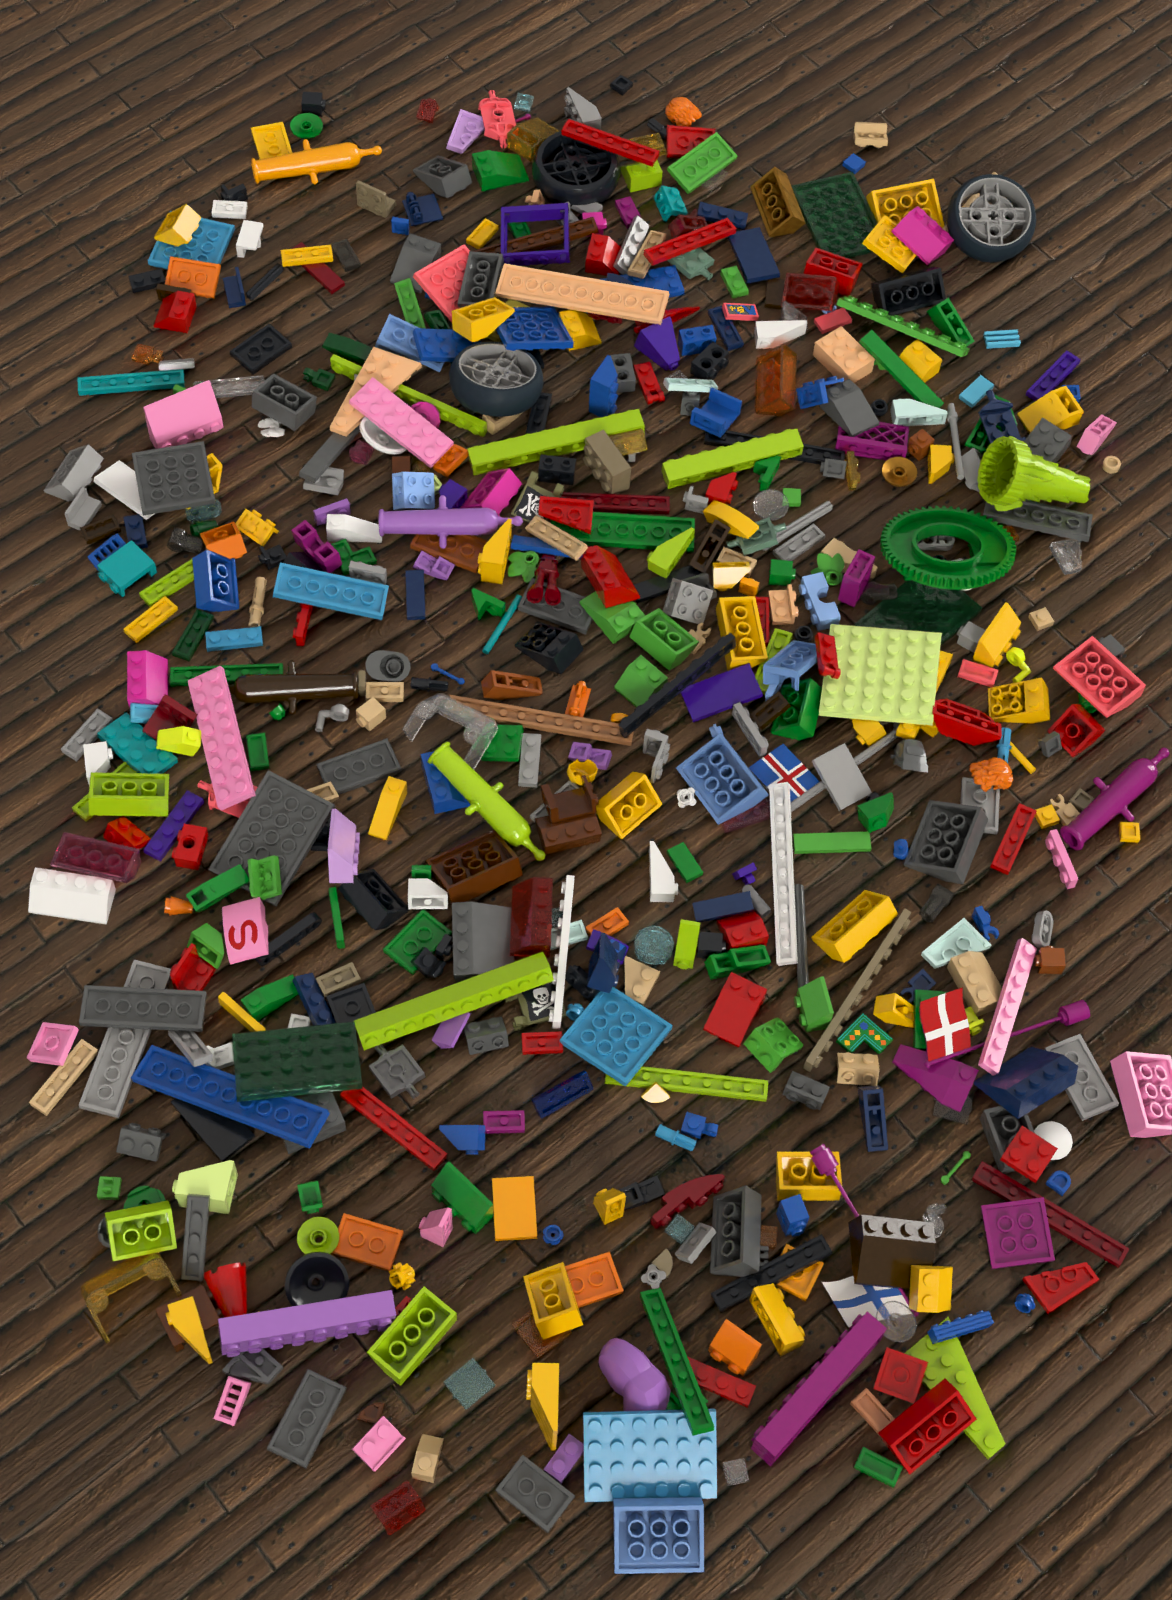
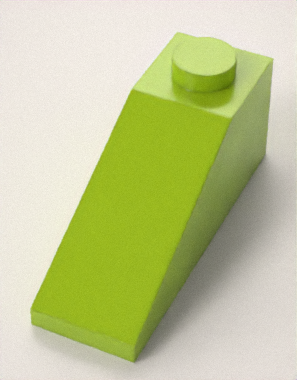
[647,527,695,579]
[673,919,700,969]

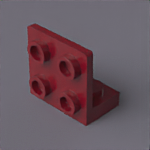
[142,694,198,740]

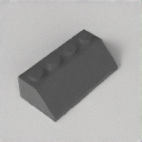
[457,251,504,308]
[710,1185,762,1277]

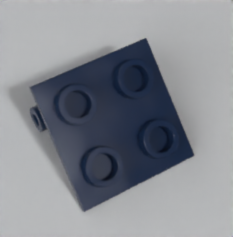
[402,192,443,226]

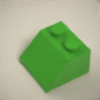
[614,655,668,707]
[794,976,834,1033]

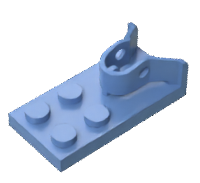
[375,314,444,372]
[763,640,818,691]

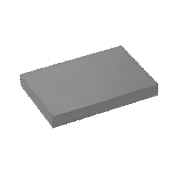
[812,743,872,811]
[960,777,1000,834]

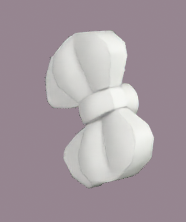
[258,418,285,437]

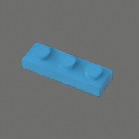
[205,626,263,652]

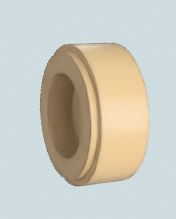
[1102,456,1121,474]

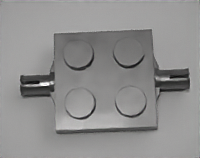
[369,1044,426,1099]

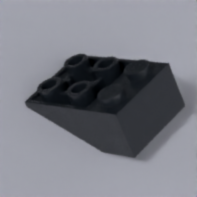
[514,621,584,674]

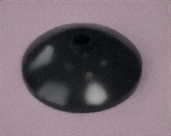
[285,1252,349,1306]

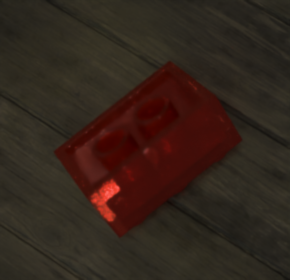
[781,273,840,311]

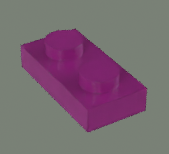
[615,196,641,229]
[483,1110,525,1134]

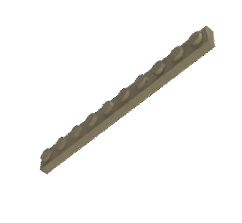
[803,909,912,1072]

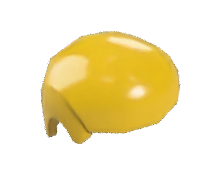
[567,759,598,785]

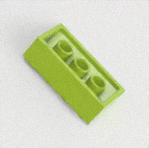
[89,772,169,817]
[367,1287,457,1386]

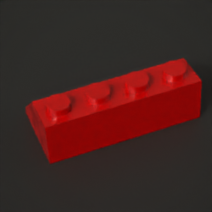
[581,545,640,608]
[878,1378,977,1474]

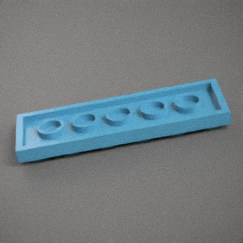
[273,563,389,620]

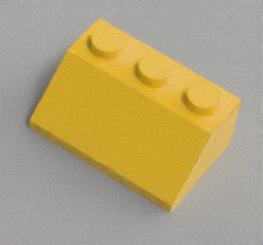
[972,602,1021,668]
[596,771,662,839]
[776,1152,842,1201]
[749,1283,805,1357]

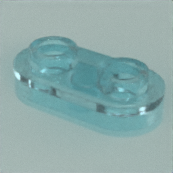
[186,499,222,523]

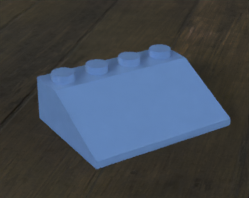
[676,733,769,825]
[613,1497,704,1574]

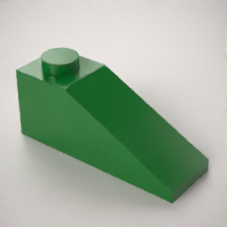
[927,297,975,347]
[241,974,298,1021]

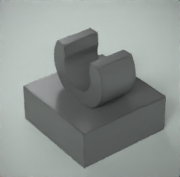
[1037,731,1062,757]

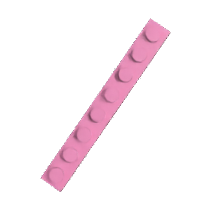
[978,938,1037,1076]

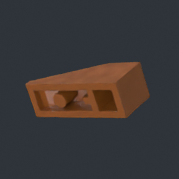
[481,670,543,700]

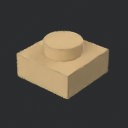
[1028,607,1054,631]

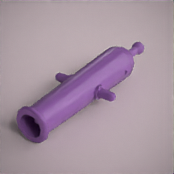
[378,495,523,549]

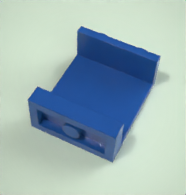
[690,388,742,438]

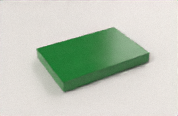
[383,909,452,976]

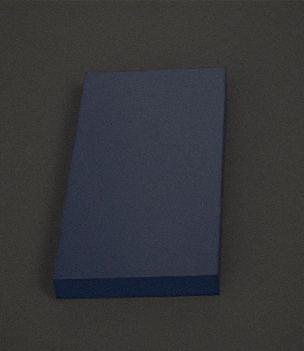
[727,227,780,283]

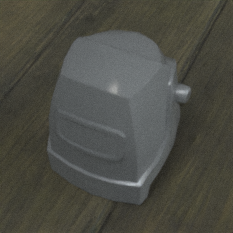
[890,739,928,773]

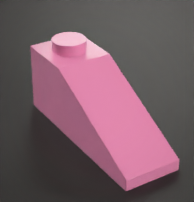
[1077,414,1117,455]
[419,1207,453,1247]

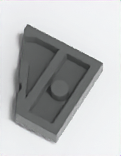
[222,1348,283,1385]

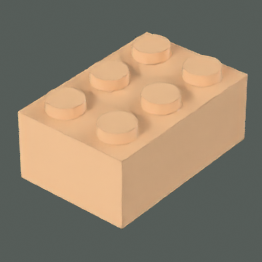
[813,326,875,383]

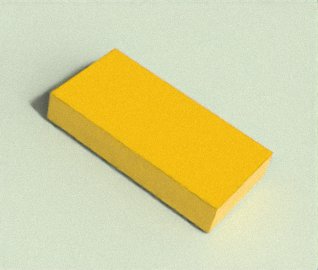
[466,218,499,249]

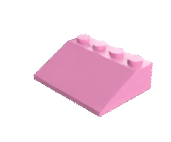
[143,380,224,449]
[1110,1052,1172,1138]

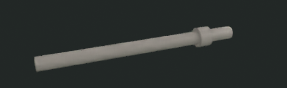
[947,403,964,480]

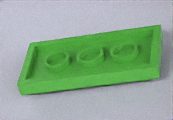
[667,132,738,194]

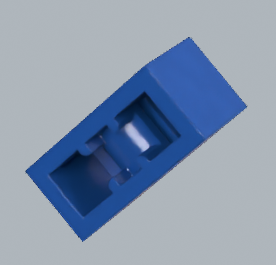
[776,1194,809,1237]

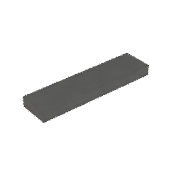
[181,1194,210,1281]

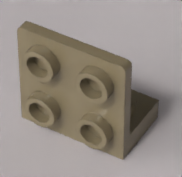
[356,180,396,218]

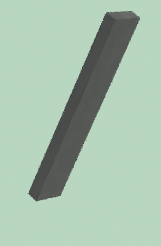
[299,420,362,483]

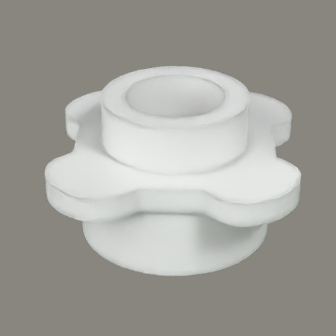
[677,787,696,808]

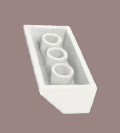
[28,867,116,924]

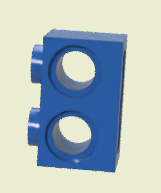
[678,325,717,356]

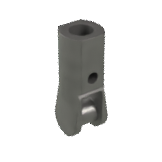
[742,885,771,919]

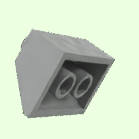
[43,444,104,502]

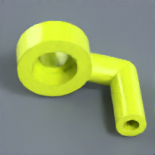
[1006,647,1031,683]

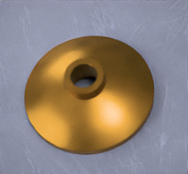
[882,457,917,487]

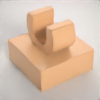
[525,189,545,205]

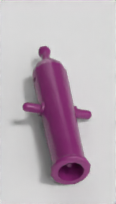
[1060,748,1170,850]

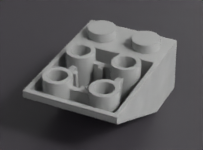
[564,87,602,130]

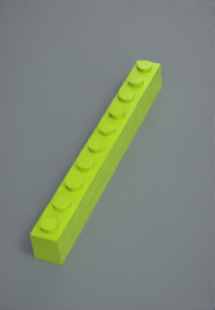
[467,409,645,475]
[353,952,554,1050]

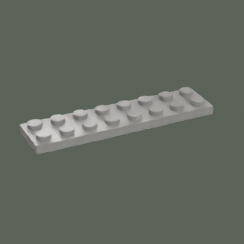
[78,960,171,1118]

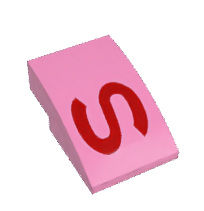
[222,897,269,965]

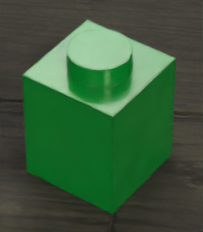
[768,559,796,586]

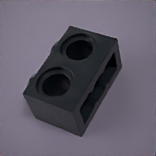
[690,342,729,380]
[538,455,576,486]

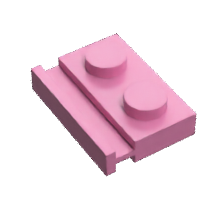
[352,1416,406,1472]

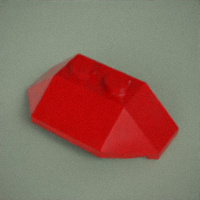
[932,699,1002,746]

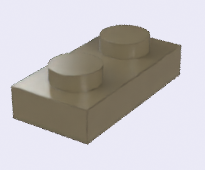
[316,962,361,998]

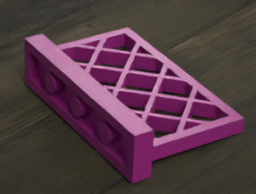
[835,422,909,461]

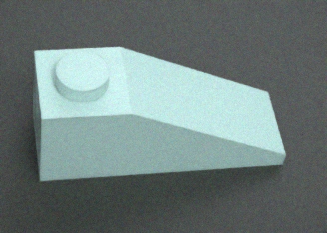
[890,399,948,426]

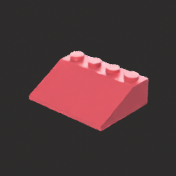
[1053,636,1146,718]

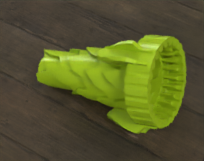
[977,436,1090,511]

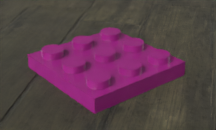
[981,1197,1055,1269]

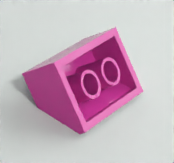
[891,206,954,266]
[460,468,522,516]
[127,650,168,708]

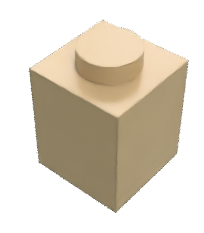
[356,697,386,731]

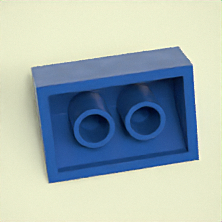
[589,355,619,417]
[192,550,239,612]
[421,751,470,814]

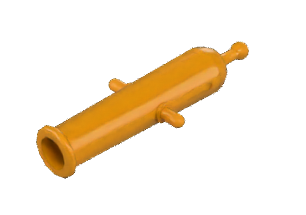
[251,139,382,185]

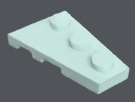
[921,918,992,969]

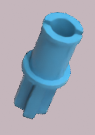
[996,728,1012,763]
[655,1124,696,1151]

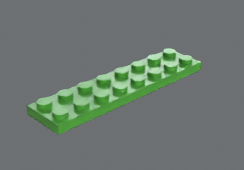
[836,295,970,357]

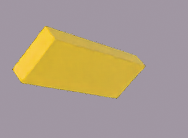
[280,245,334,267]
[123,596,178,643]
[218,992,267,1042]

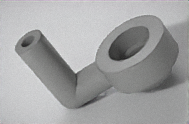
[315,704,349,732]

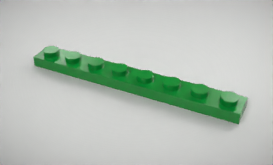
[640,1288,714,1436]

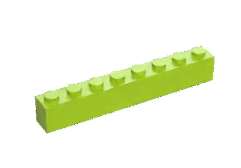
[661,429,804,489]

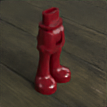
[526,554,561,606]

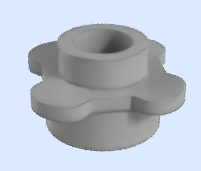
[641,1264,666,1289]

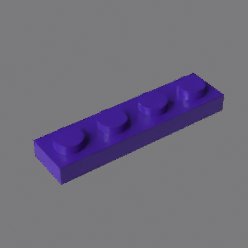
[1026,350,1081,401]
[143,790,204,862]

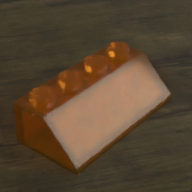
[755,344,797,416]

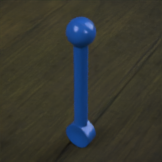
[431,663,465,685]

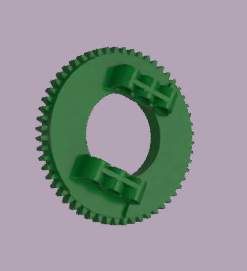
[880,505,1016,590]

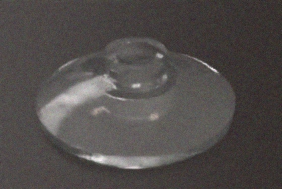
[753,489,789,520]
[876,1301,917,1342]

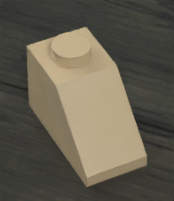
[411,1434,444,1483]

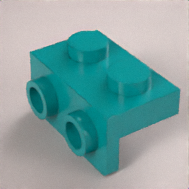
[654,185,688,221]

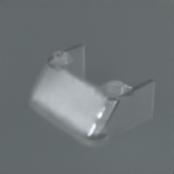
[402,693,498,769]

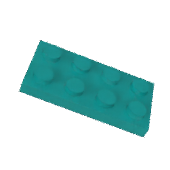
[97,712,178,774]

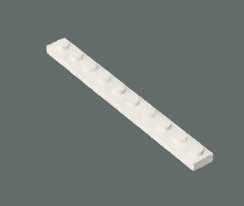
[769,782,798,966]

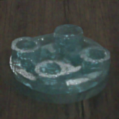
[634,926,674,964]

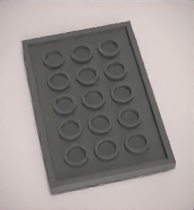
[208,770,335,906]

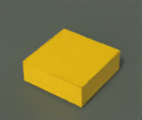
[1119,822,1140,843]

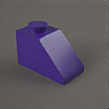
[439,479,467,509]

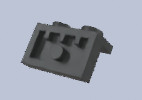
[782,1071,830,1110]

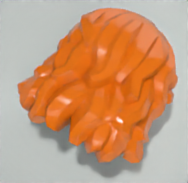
[665,97,702,127]
[969,757,1013,792]

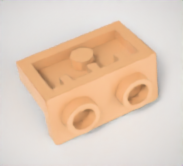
[768,584,798,625]

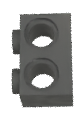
[610,353,636,393]

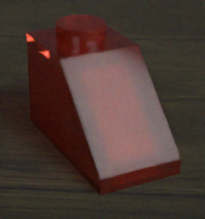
[668,214,707,239]

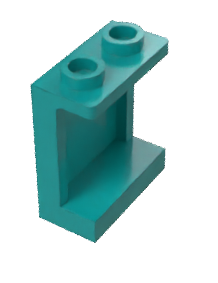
[97,540,157,597]

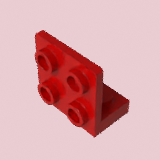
[170,943,217,991]

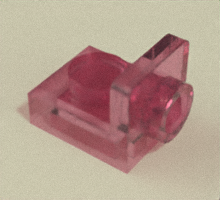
[349,440,374,465]

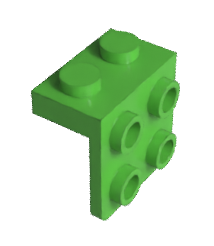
[743,1018,803,1073]

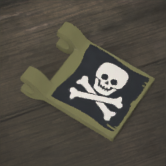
[511,471,564,523]
[505,981,567,1031]

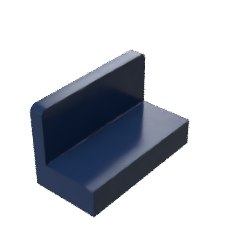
[223,267,246,308]

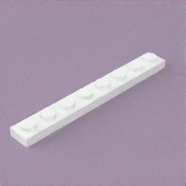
[549,875,575,1030]

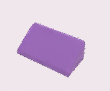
[432,1012,470,1049]

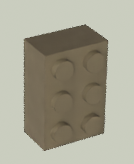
[583,430,631,494]

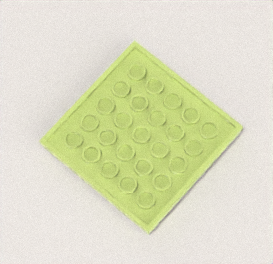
[819,624,942,726]

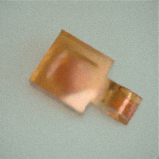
[131,344,164,365]

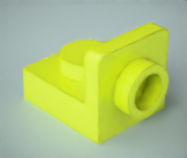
[965,1006,985,1036]

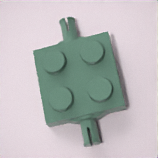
[667,247,714,280]
[726,517,787,556]

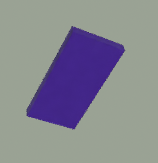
[680,663,763,723]

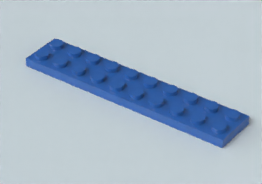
[131,1045,330,1148]

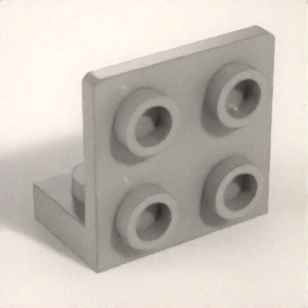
[663,578,713,624]

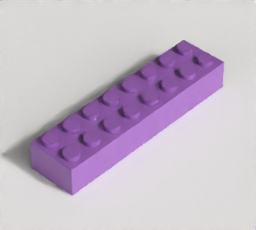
[218,1290,396,1357]

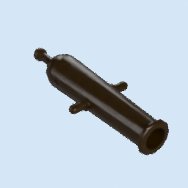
[228,660,359,715]

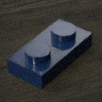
[124,514,148,549]

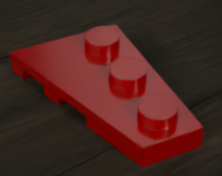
[538,496,594,534]
[1022,1262,1099,1314]

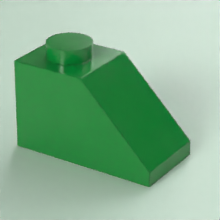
[857,792,894,833]

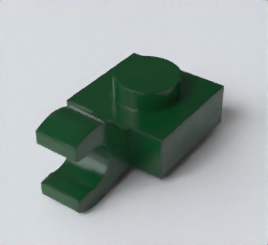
[303,367,335,391]

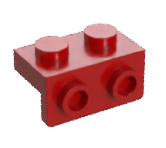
[103,816,151,860]

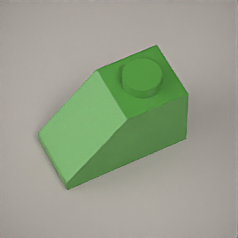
[187,923,224,969]

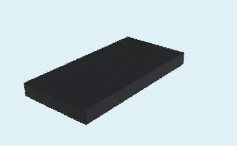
[171,1098,255,1162]

